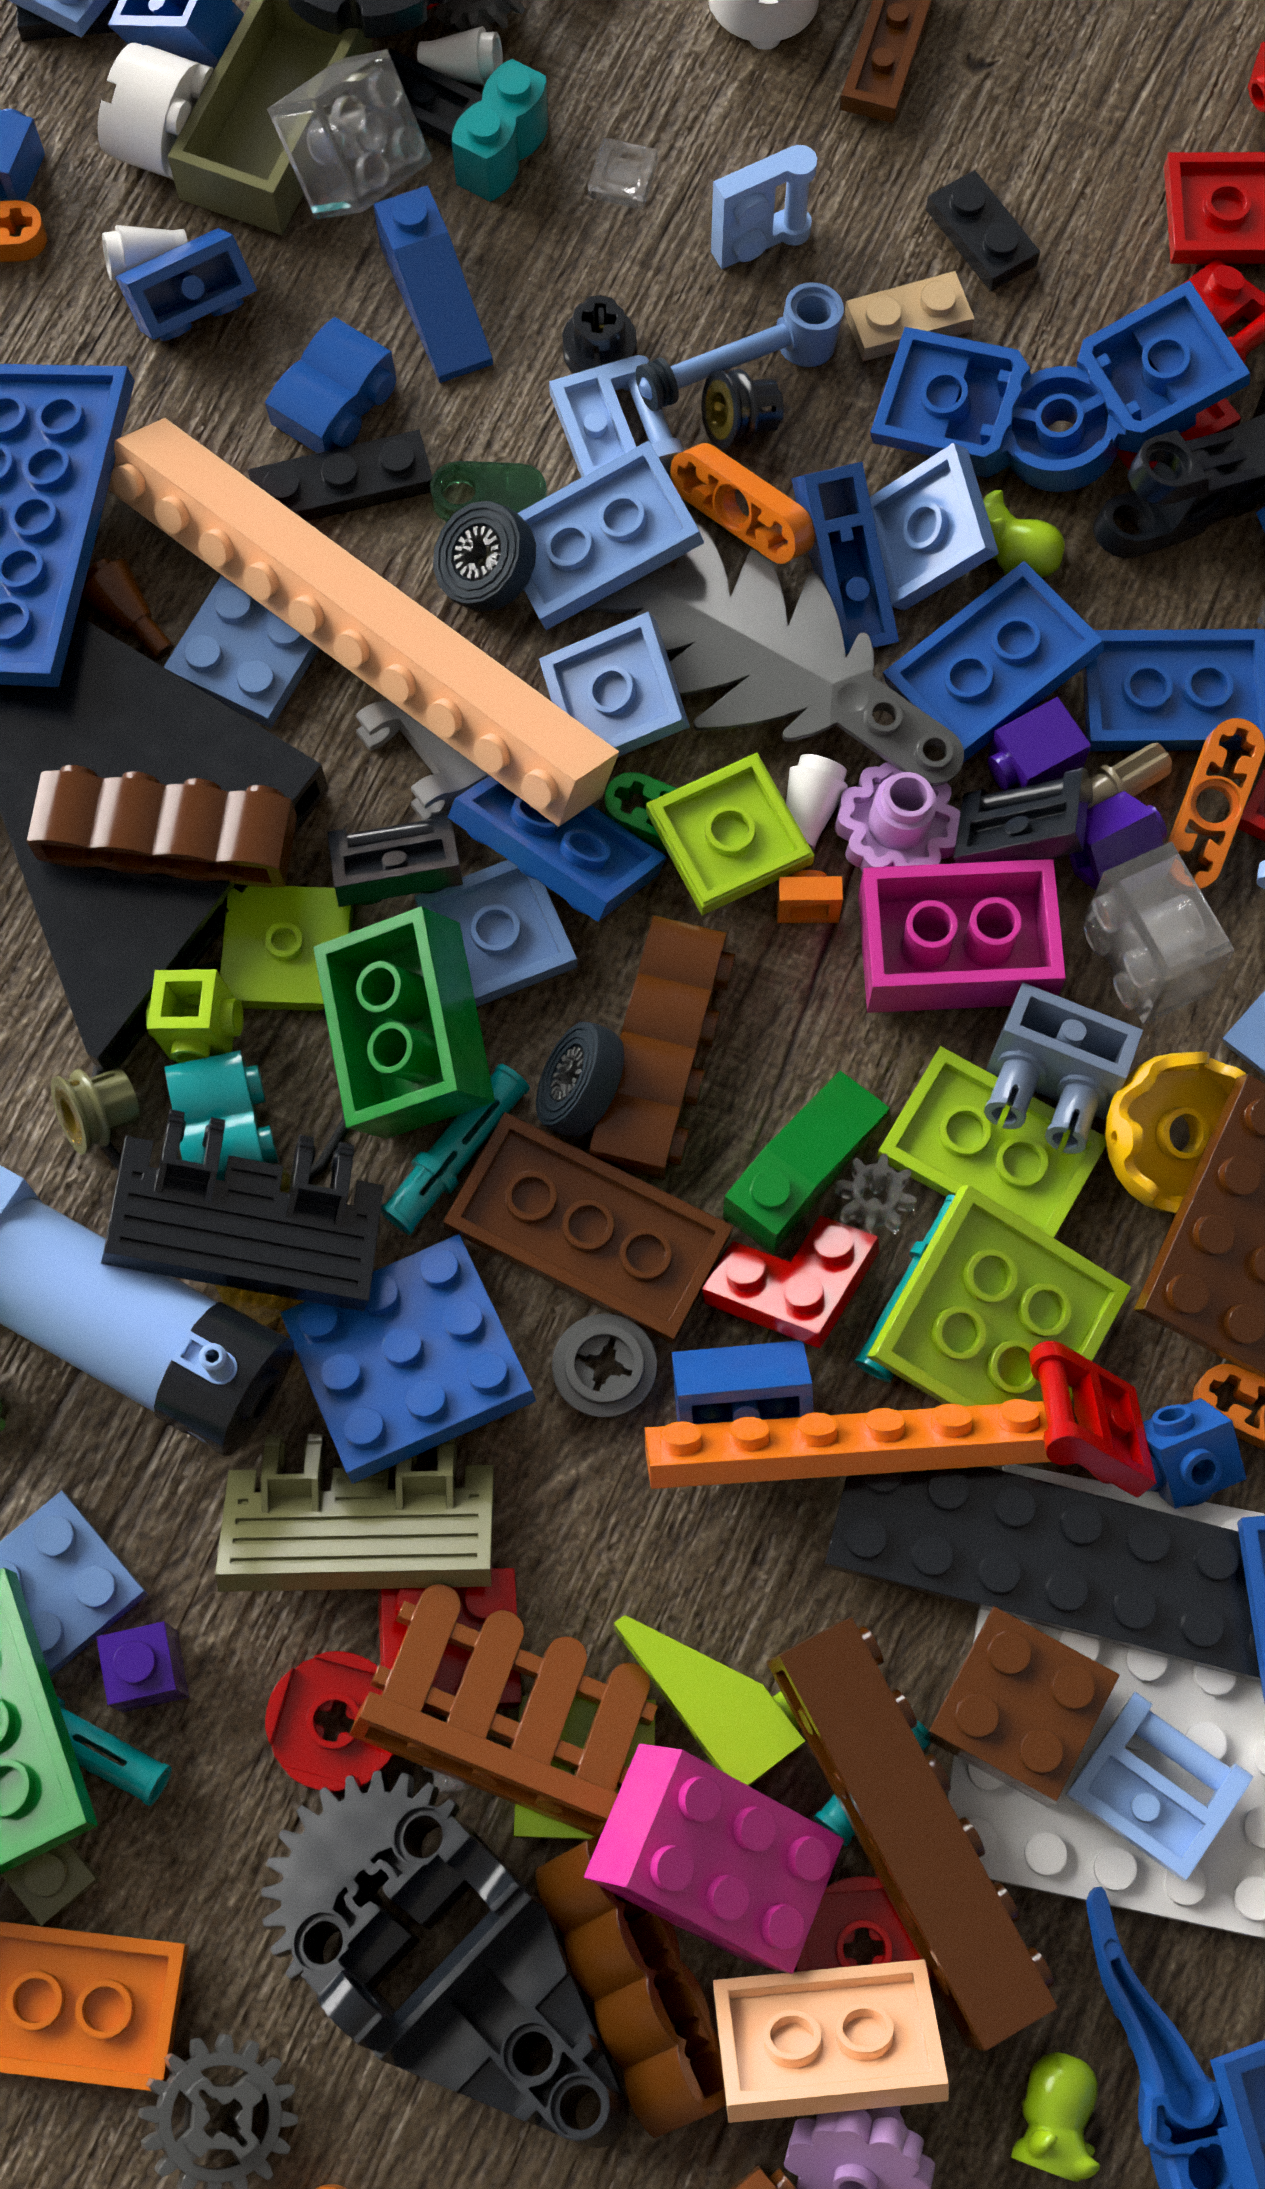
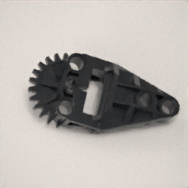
[261,1771,629,2148]

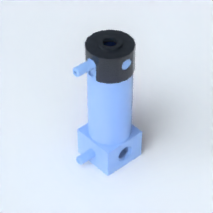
[0,1165,294,1456]

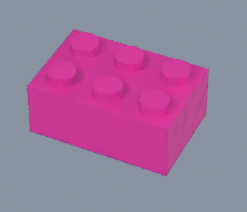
[858,859,1066,1013]
[583,1744,844,1974]

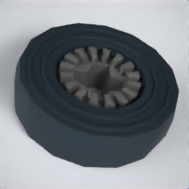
[433,501,536,612]
[536,1022,625,1137]

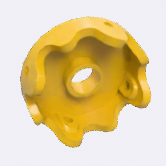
[1105,1052,1247,1213]

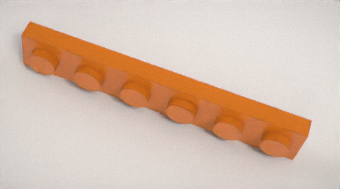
[645,1399,1051,1489]

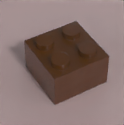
[924,1606,1120,1807]

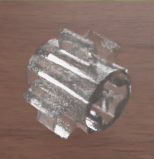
[835,1154,917,1234]

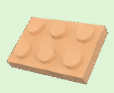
[713,1959,949,2123]

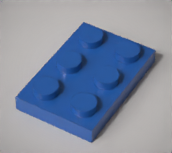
[883,561,1104,763]
[1082,629,1265,751]
[447,776,667,922]

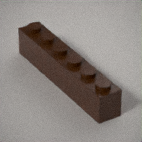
[766,1617,1058,2051]

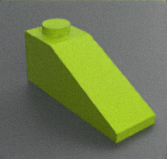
[614,1615,805,1786]

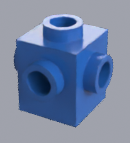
[1143,1398,1247,1509]

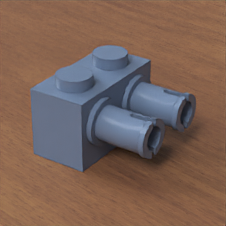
[984,982,1143,1154]

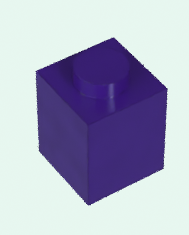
[987,697,1091,790]
[1069,791,1169,897]
[96,1621,189,1713]

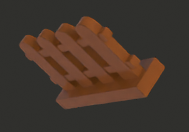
[349,1584,658,1837]

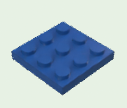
[280,1234,536,1484]

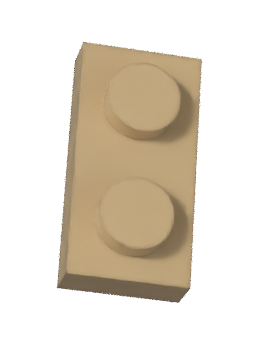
[845,271,974,362]

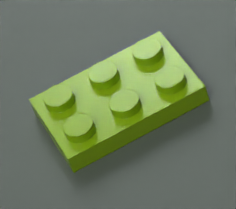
[876,1046,1106,1238]

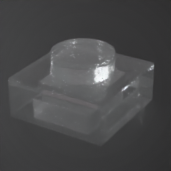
[588,137,658,210]

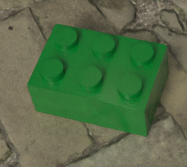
[313,906,495,1139]

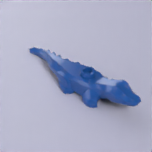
[1086,1887,1233,2189]

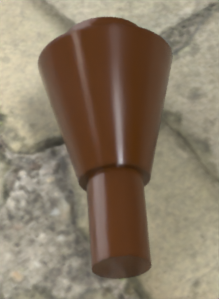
[81,558,174,661]

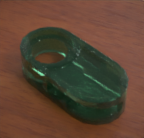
[430,461,547,522]

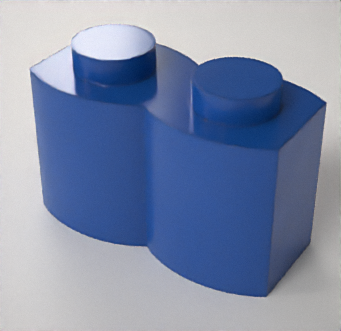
[265,317,396,453]

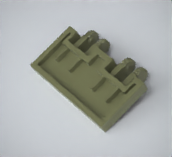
[215,1434,495,1592]

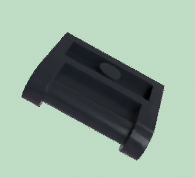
[954,767,1093,863]
[327,809,463,907]

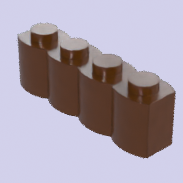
[27,765,297,888]
[590,916,736,1180]
[536,1835,726,2139]

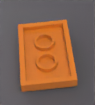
[0,1921,189,2091]

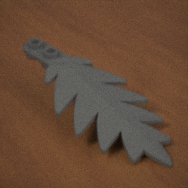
[585,524,964,786]

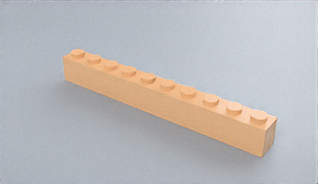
[108,418,619,827]

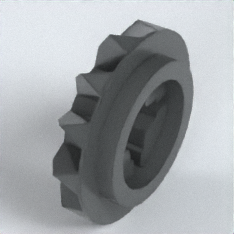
[552,1314,657,1419]

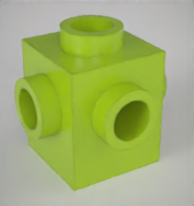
[146,969,244,1063]

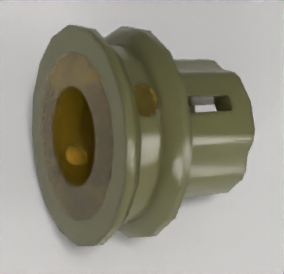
[51,1068,140,1155]

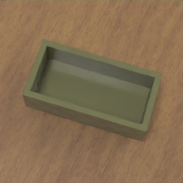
[167,0,374,235]

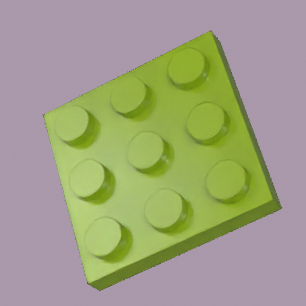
[866,1185,1131,1406]

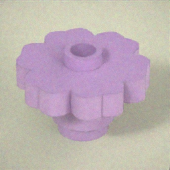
[834,762,961,872]
[784,2106,935,2189]

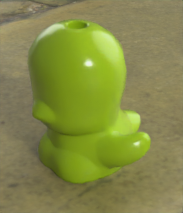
[983,490,1065,578]
[1011,2052,1100,2182]

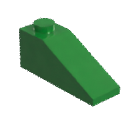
[723,1071,890,1255]

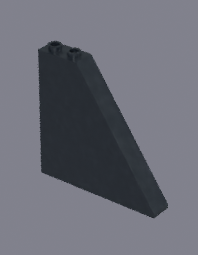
[0,615,329,1074]

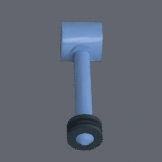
[636,282,844,411]

